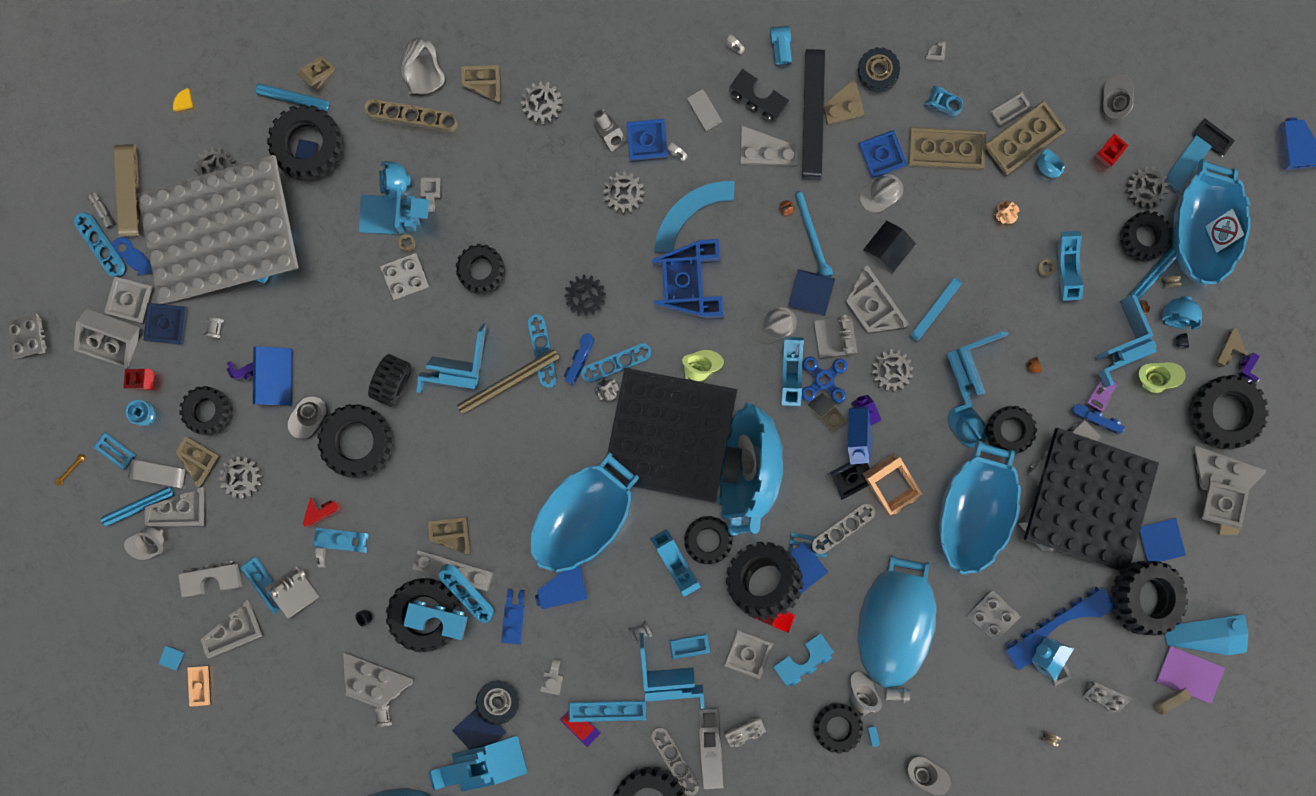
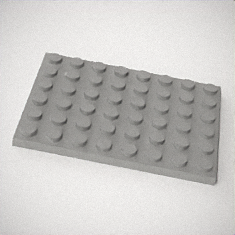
[137,155,298,304]

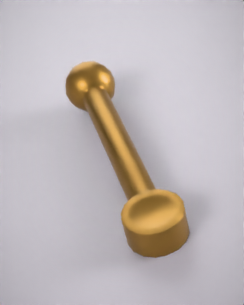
[54,454,85,486]

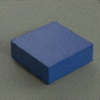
[295,139,318,159]

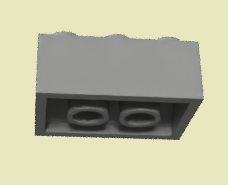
[74,308,140,369]

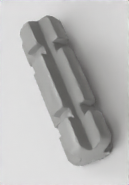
[87,193,114,228]

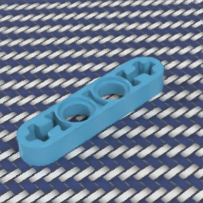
[74,213,125,276]
[910,277,963,341]
[528,314,557,388]
[581,344,651,383]
[438,564,494,623]

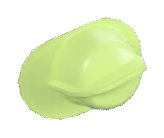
[682,350,724,381]
[1139,362,1186,393]

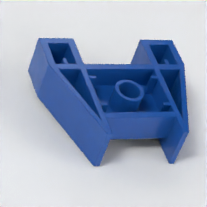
[652,239,724,319]

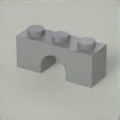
[178,561,243,597]

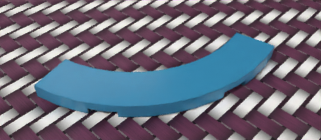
[654,181,735,253]

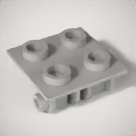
[380,252,429,300]
[7,314,47,359]
[814,315,858,359]
[265,566,319,619]
[967,590,1021,642]
[1083,681,1132,712]
[724,717,766,747]

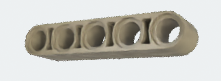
[364,99,458,132]
[114,144,141,237]

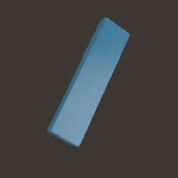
[568,701,647,722]

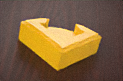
[173,88,193,112]

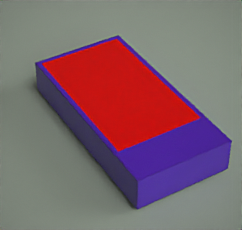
[560,712,601,747]

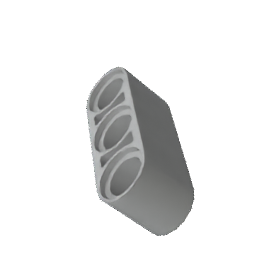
[128,459,186,488]

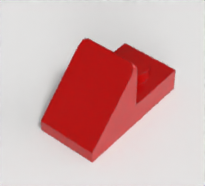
[1095,133,1129,168]
[123,369,155,390]
[303,497,341,527]
[754,612,796,633]

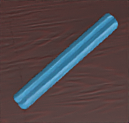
[255,83,329,111]
[1129,246,1177,300]
[101,487,173,526]

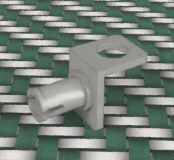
[593,109,627,152]

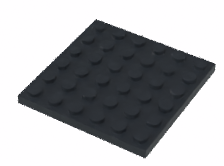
[605,368,738,503]
[1023,428,1159,571]

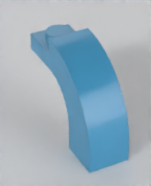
[1058,231,1084,301]
[781,337,804,406]
[650,529,701,597]

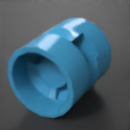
[125,400,156,426]

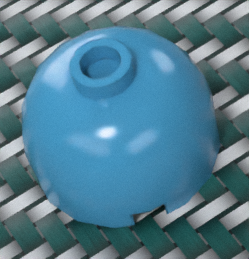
[379,161,410,200]
[1162,296,1202,330]

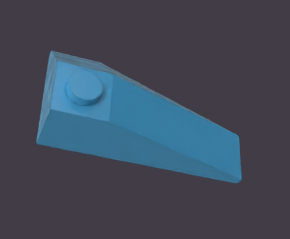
[1165,614,1248,655]

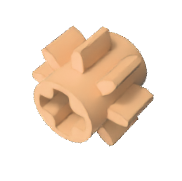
[995,201,1020,224]

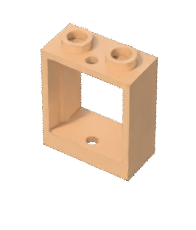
[863,453,922,516]

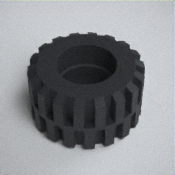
[1120,210,1173,261]
[456,244,505,294]
[368,354,411,407]
[179,386,232,435]
[986,406,1037,454]
[684,516,733,565]
[813,703,864,754]

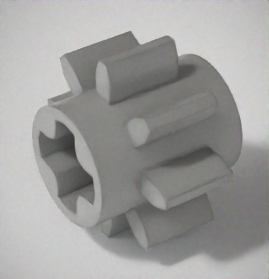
[594,377,620,401]

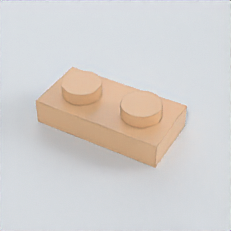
[187,666,210,706]

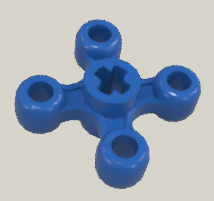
[802,356,848,403]

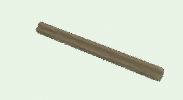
[457,349,559,413]

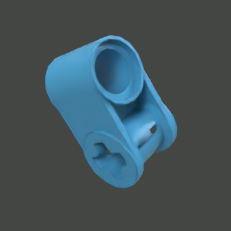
[925,86,963,117]

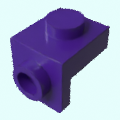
[1237,352,1260,383]
[227,361,253,381]
[851,395,881,425]

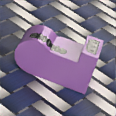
[1084,378,1118,413]

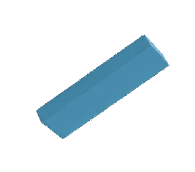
[1165,135,1212,193]
[239,556,280,614]

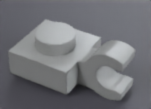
[420,178,441,212]
[540,659,563,695]

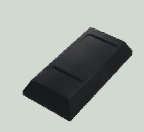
[1193,118,1235,156]

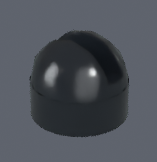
[1175,333,1189,349]
[355,610,372,627]

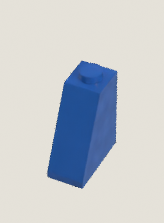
[1280,117,1316,170]
[848,407,873,464]
[535,565,588,609]

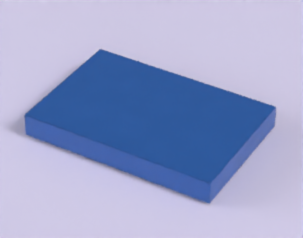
[253,346,291,406]

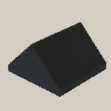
[863,220,916,274]
[828,462,870,500]

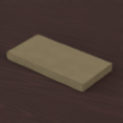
[983,100,1067,175]
[908,127,986,169]

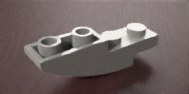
[699,709,724,790]

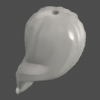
[400,38,445,94]

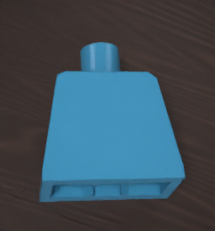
[1032,637,1073,681]

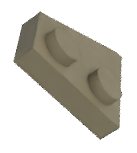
[461,65,500,102]
[824,79,865,125]
[175,436,219,487]
[427,517,470,555]

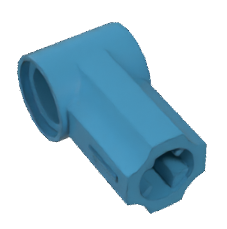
[770,26,792,65]

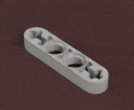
[811,504,876,555]
[651,727,699,796]

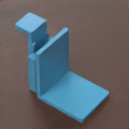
[359,189,429,235]
[1096,293,1157,388]
[416,323,486,393]
[947,331,1009,412]
[640,633,705,709]
[428,736,527,791]

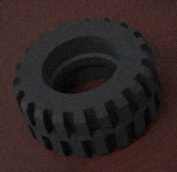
[267,104,343,180]
[1190,375,1269,450]
[317,404,393,478]
[726,542,803,620]
[1110,561,1188,636]
[386,578,461,652]
[613,767,685,796]

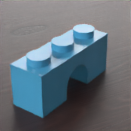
[403,600,468,640]
[773,633,834,686]

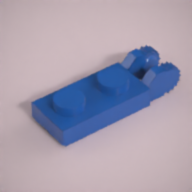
[564,333,595,386]
[1071,404,1125,434]
[501,589,525,644]

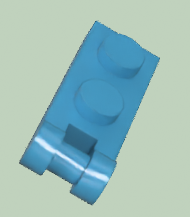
[313,528,369,553]

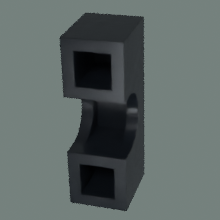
[729,69,789,123]

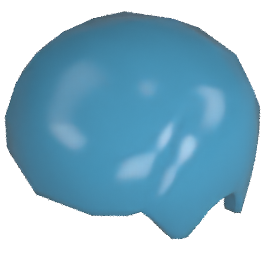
[1037,149,1065,178]

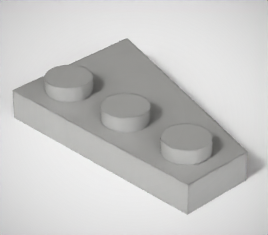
[740,126,798,166]
[145,487,205,527]
[201,600,262,658]

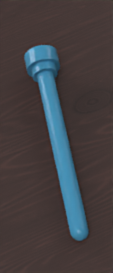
[795,191,834,277]

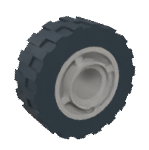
[475,680,519,725]

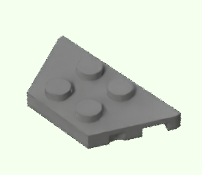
[846,265,909,333]
[1193,446,1266,491]
[343,653,413,709]

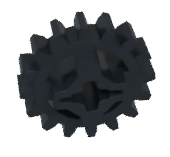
[564,274,606,317]

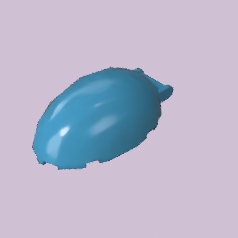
[1173,159,1251,285]
[717,403,783,536]
[939,440,1021,574]
[531,452,639,572]
[858,555,937,688]

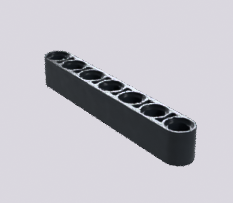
[802,49,825,179]

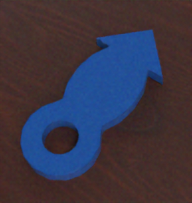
[112,237,153,275]

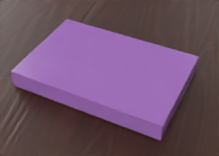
[1155,646,1225,704]

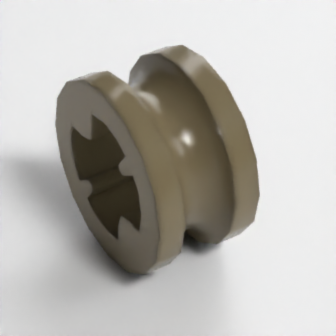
[398,234,416,252]
[1037,259,1056,277]
[1163,276,1182,288]
[1041,731,1061,747]

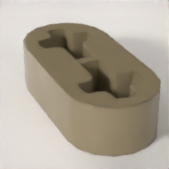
[1155,688,1192,715]

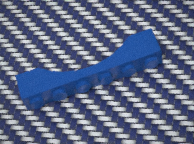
[1004,586,1113,670]

